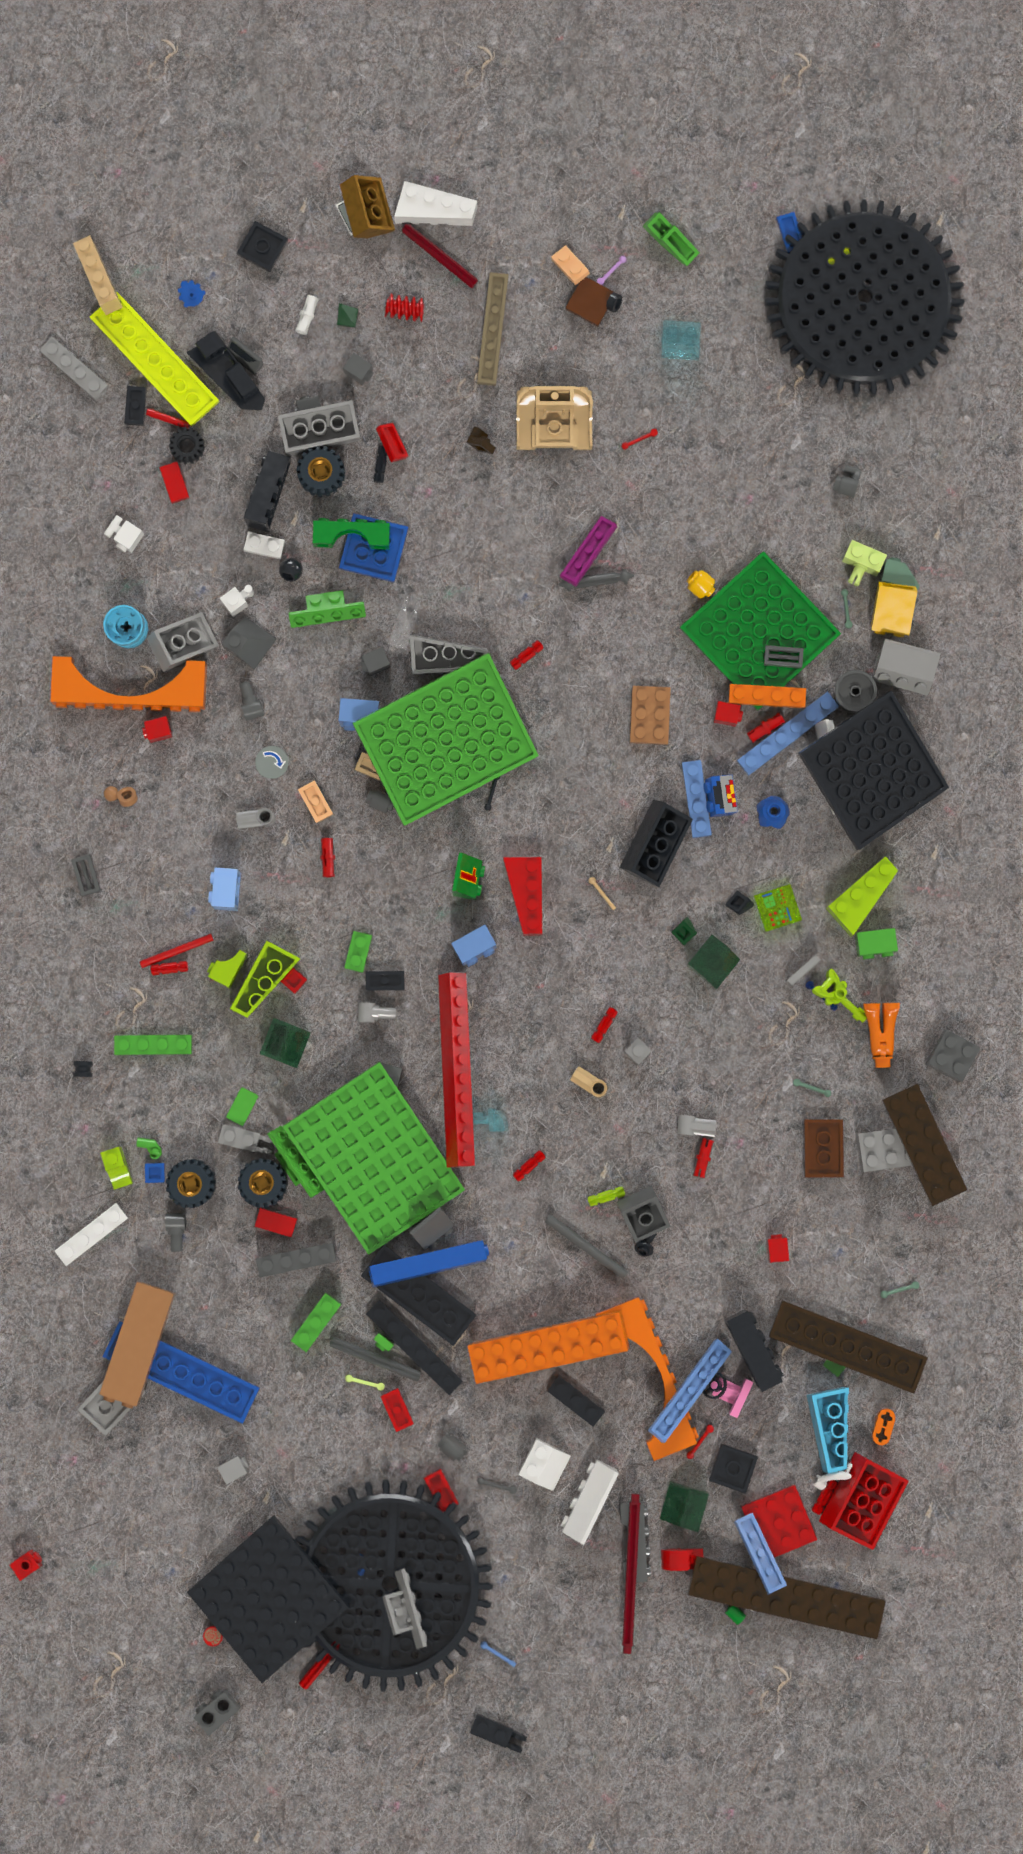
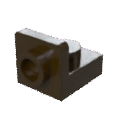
[466,426,496,454]

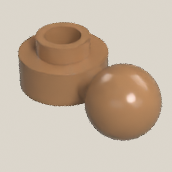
[104,786,138,807]

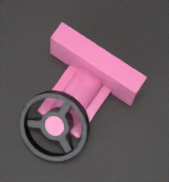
[703,1372,754,1418]

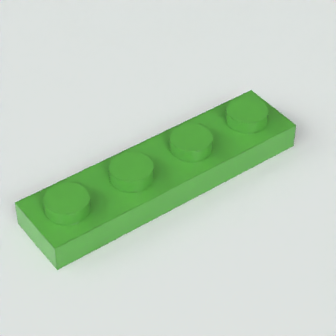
[114,1035,192,1055]

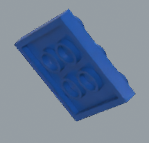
[339,513,409,583]

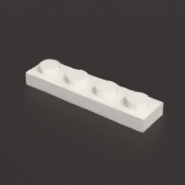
[55,1203,128,1266]

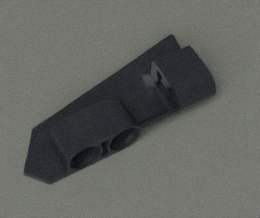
[187,331,265,411]

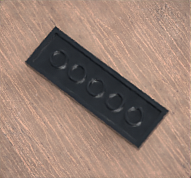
[361,1245,477,1346]

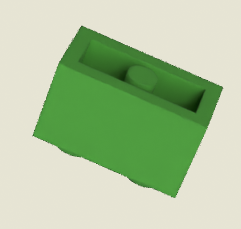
[855,928,898,960]

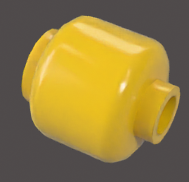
[687,570,715,598]

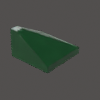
[337,303,358,328]
[671,917,697,946]

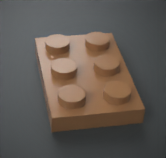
[630,686,671,745]

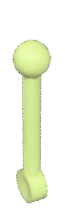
[345,1375,385,1391]

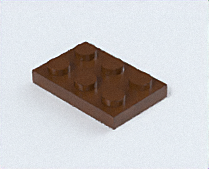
[804,1119,844,1178]

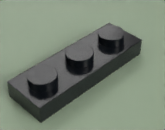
[547,1375,605,1427]

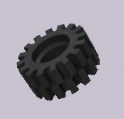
[169,427,205,464]

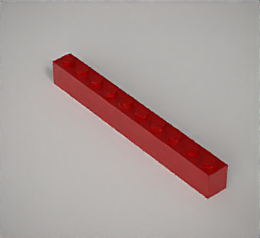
[438,972,475,1168]

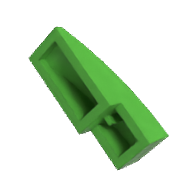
[642,212,700,266]

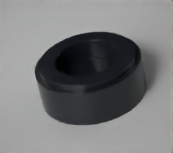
[606,292,622,313]

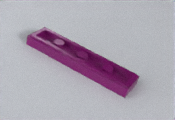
[560,516,617,587]

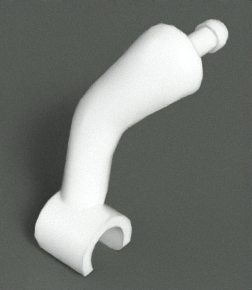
[813,1463,853,1490]

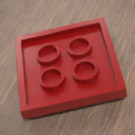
[741,1484,817,1558]

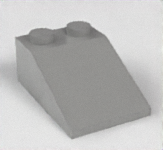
[147,612,219,672]

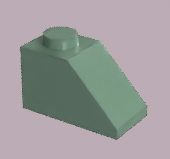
[880,557,920,591]

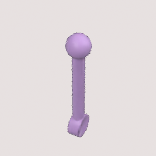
[597,256,626,286]

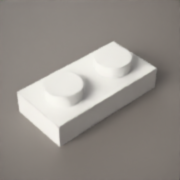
[244,532,285,559]

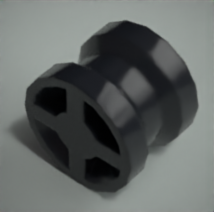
[73,1061,93,1077]

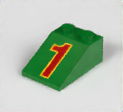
[452,852,486,900]

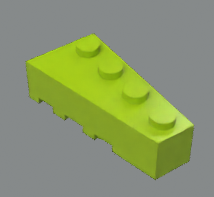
[825,856,898,937]
[230,941,300,1018]

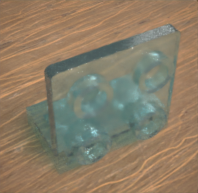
[661,320,701,361]

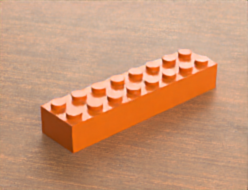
[467,1310,630,1384]

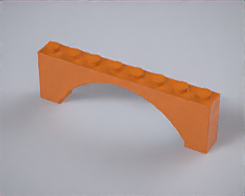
[50,656,207,712]
[595,1297,699,1461]

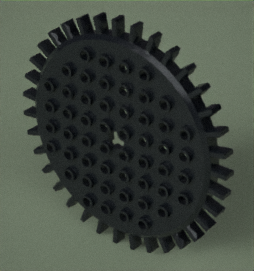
[764,199,965,397]
[295,1479,493,1692]

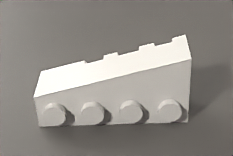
[394,181,477,226]

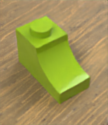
[207,950,248,988]
[100,1147,133,1190]

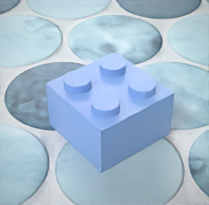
[208,867,241,911]

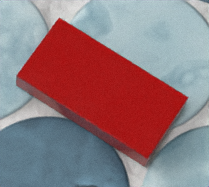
[376,423,408,462]
[159,461,190,504]
[254,1208,297,1237]
[424,1469,459,1511]

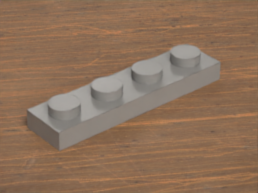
[39,337,109,401]

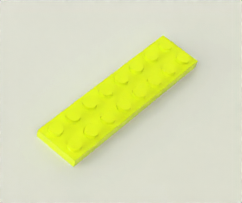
[90,292,219,427]

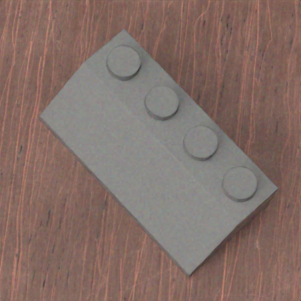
[278,400,361,456]

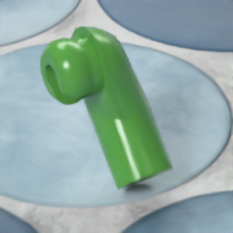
[137,1137,162,1159]

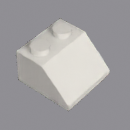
[519,1438,571,1491]

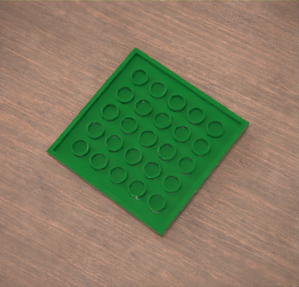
[680,551,841,711]

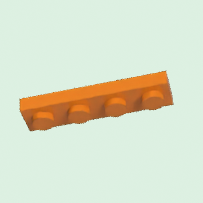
[728,684,806,708]

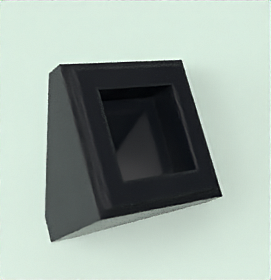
[725,891,754,915]

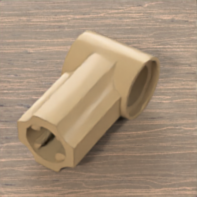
[570,1066,607,1098]

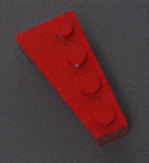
[503,857,542,936]

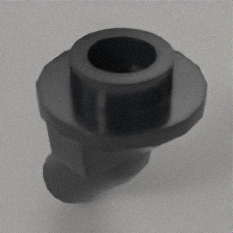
[634,1233,657,1257]

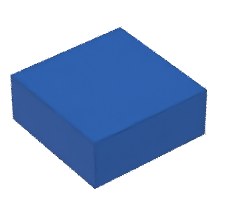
[145,1163,165,1183]

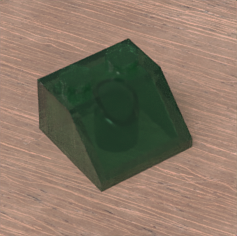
[687,934,740,990]
[660,1481,709,1532]

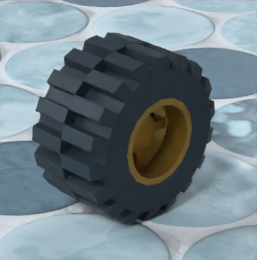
[297,446,345,497]
[237,1158,288,1208]
[165,1159,216,1208]

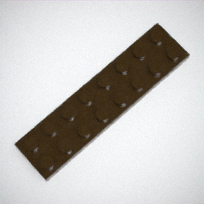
[768,1300,928,1394]

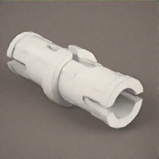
[295,295,319,335]

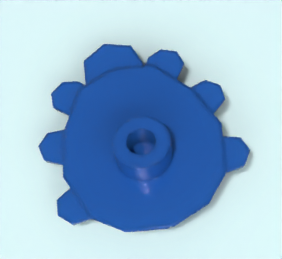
[178,280,206,307]

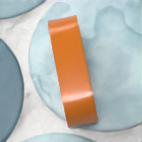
[871,1408,895,1445]

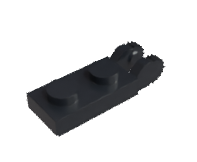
[470,1714,527,1753]

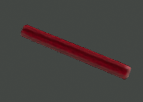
[402,223,478,288]

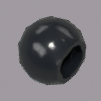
[279,558,303,582]

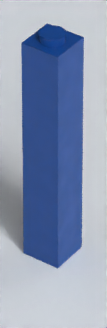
[368,1240,489,1288]

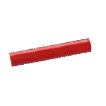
[146,408,190,429]

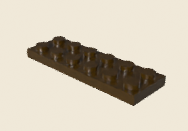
[882,1084,968,1206]

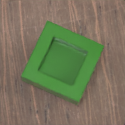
[374,1332,394,1352]

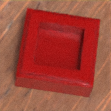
[280,967,307,994]

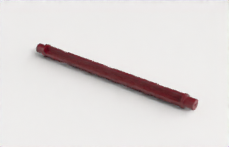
[622,1493,641,1654]

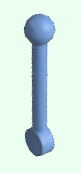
[480,1641,516,1667]

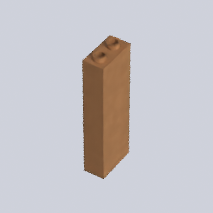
[99,1281,176,1409]

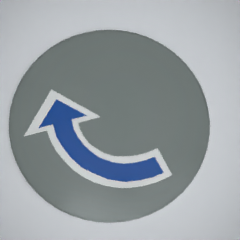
[255,746,289,779]

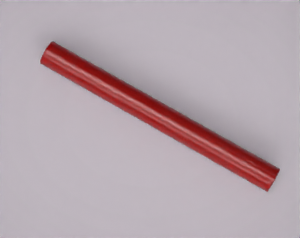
[139,934,214,968]

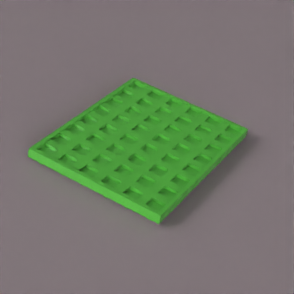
[282,1061,465,1255]

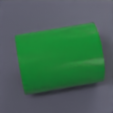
[724,1605,746,1625]

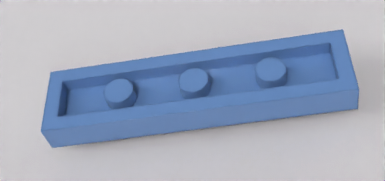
[682,760,712,838]
[734,1513,787,1594]

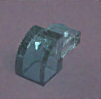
[473,1108,508,1132]

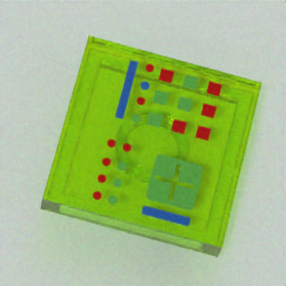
[753,884,802,932]

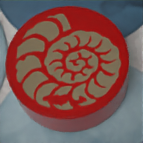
[203,1626,223,1646]

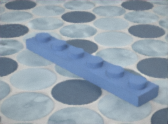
[737,691,839,776]
[648,1339,732,1443]

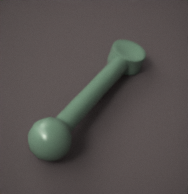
[841,589,853,629]
[793,1079,832,1097]
[880,1281,919,1298]

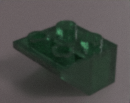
[260,1018,311,1068]

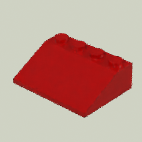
[819,1452,909,1550]

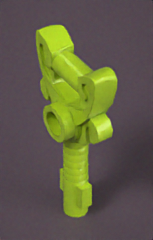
[812,968,867,1023]

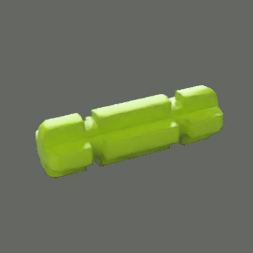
[587,1187,625,1206]

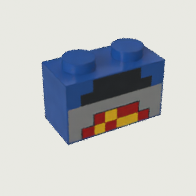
[704,775,738,817]

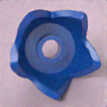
[756,796,790,829]

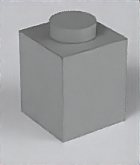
[624,1038,652,1066]
[217,1454,249,1485]

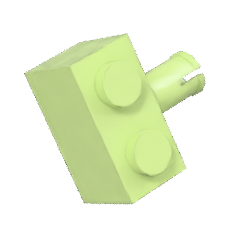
[842,540,887,586]

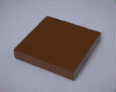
[565,277,613,327]

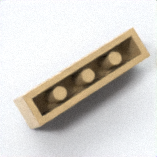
[73,235,123,315]

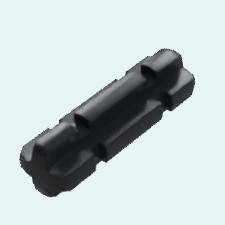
[373,446,388,483]

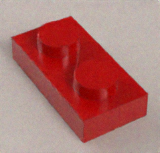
[380,1388,414,1432]

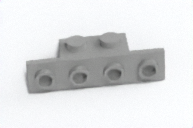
[382,1568,427,1649]

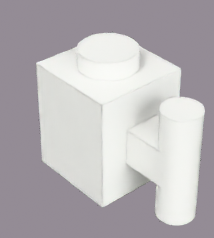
[104,515,144,553]
[220,585,254,617]

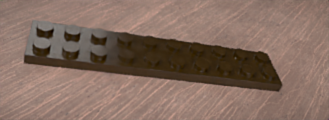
[687,1556,886,1639]

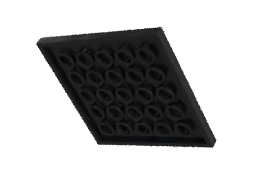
[798,691,949,850]
[187,1515,350,1683]

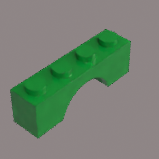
[312,518,390,550]

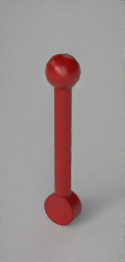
[621,429,658,450]
[686,1424,714,1459]

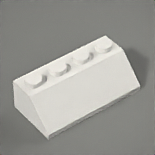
[560,1459,619,1545]

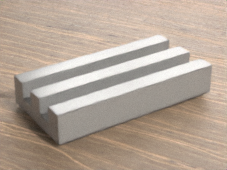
[785,955,820,986]

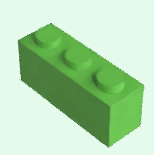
[291,1292,342,1352]

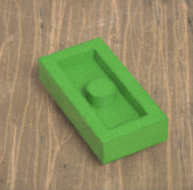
[344,931,372,973]

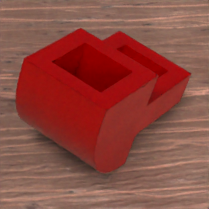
[661,1548,703,1571]

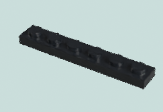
[366,1300,463,1395]

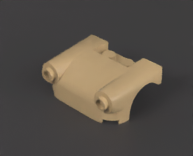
[516,386,593,450]

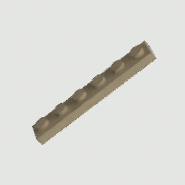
[477,272,509,386]

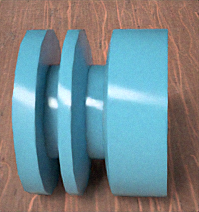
[103,605,149,649]

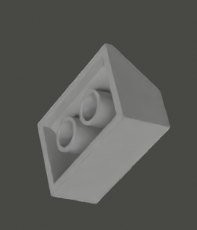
[873,639,941,696]

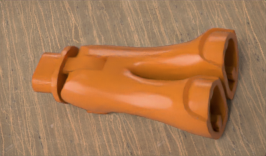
[863,1003,900,1068]

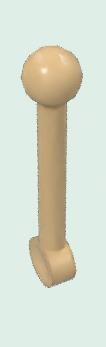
[589,877,616,910]

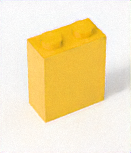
[871,582,917,637]

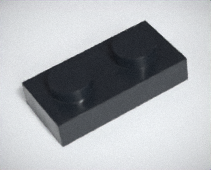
[124,386,147,426]
[366,971,405,991]

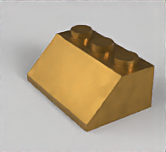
[339,175,395,239]

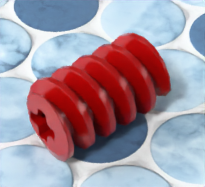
[385,294,425,322]

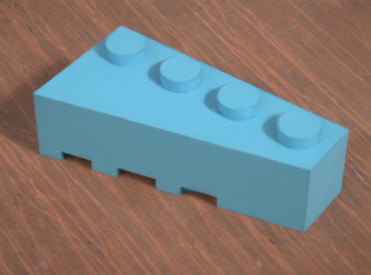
[807,1387,849,1473]

